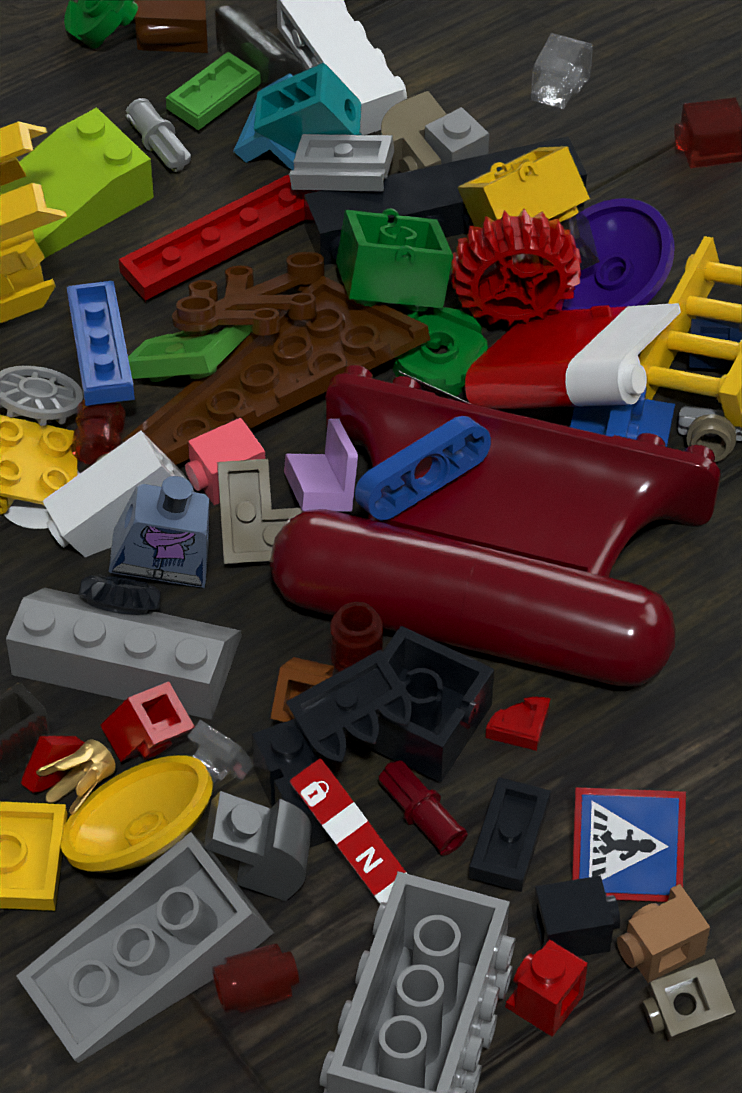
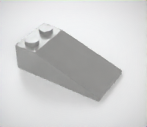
[17,832,274,1063]

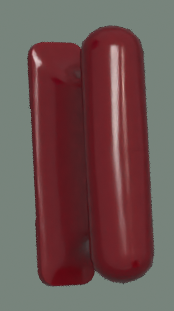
[269,365,721,687]

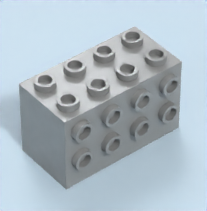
[320,871,516,1093]

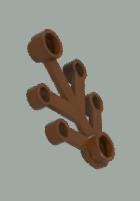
[172,252,325,336]

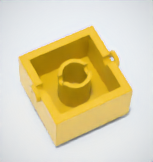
[457,146,590,228]

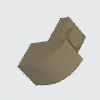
[381,91,447,176]

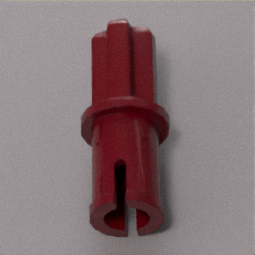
[378,760,468,856]

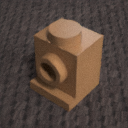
[617,884,710,983]

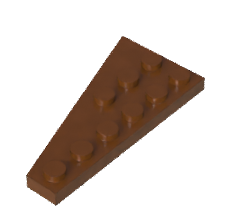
[122,276,430,465]

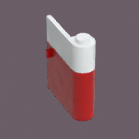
[465,303,681,410]

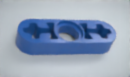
[355,416,491,520]

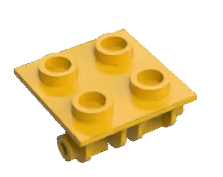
[0,415,77,515]

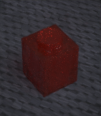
[674,97,742,168]

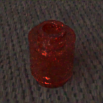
[330,601,383,672]
[212,943,300,1013]

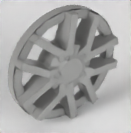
[0,366,83,426]

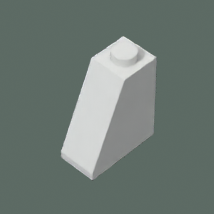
[43,431,194,557]

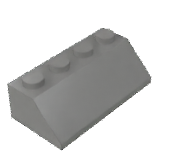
[6,588,242,720]

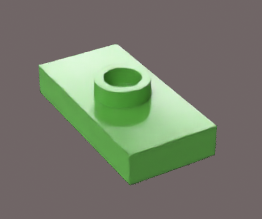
[166,52,261,130]

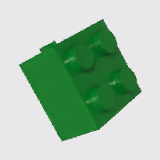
[336,208,453,311]

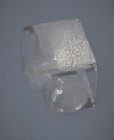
[531,33,593,109]

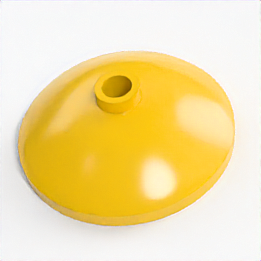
[60,755,213,873]

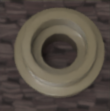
[687,414,737,462]

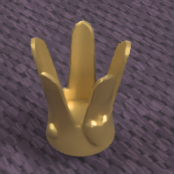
[36,739,115,815]

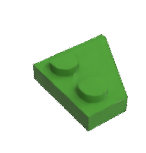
[128,325,252,382]

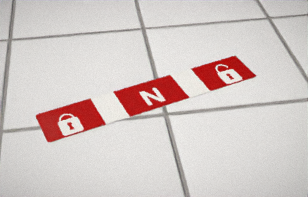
[290,759,407,904]

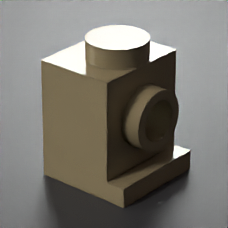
[642,958,736,1042]

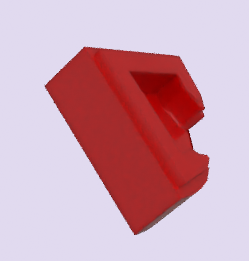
[485,697,551,751]
[21,736,85,793]

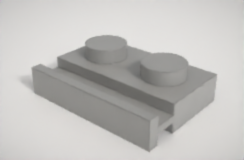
[289,134,394,191]

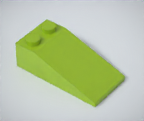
[0,107,154,258]

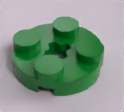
[64,0,138,49]
[392,307,488,396]

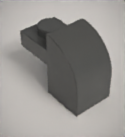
[203,791,312,901]

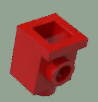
[100,681,195,761]
[505,940,588,1037]

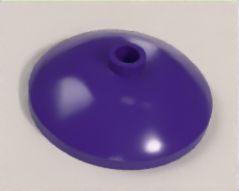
[554,198,675,311]

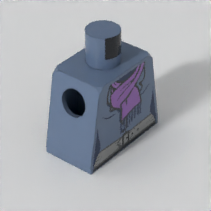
[109,476,209,588]

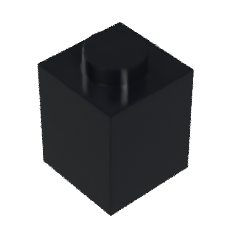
[532,875,621,957]

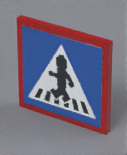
[572,787,686,902]

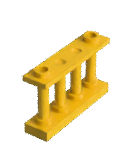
[639,236,742,428]

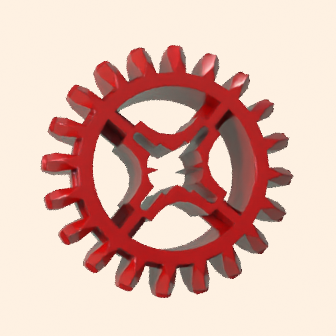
[451,209,582,328]

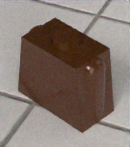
[130,0,208,53]

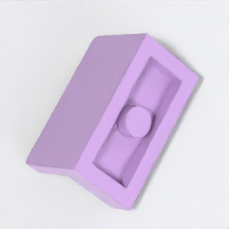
[284,419,358,511]

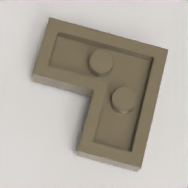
[217,459,304,564]

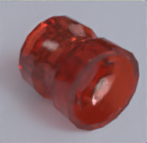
[71,400,126,465]

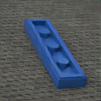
[66,281,135,406]

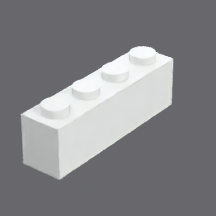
[277,0,407,135]

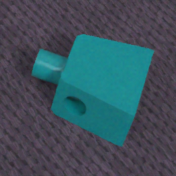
[254,63,362,153]

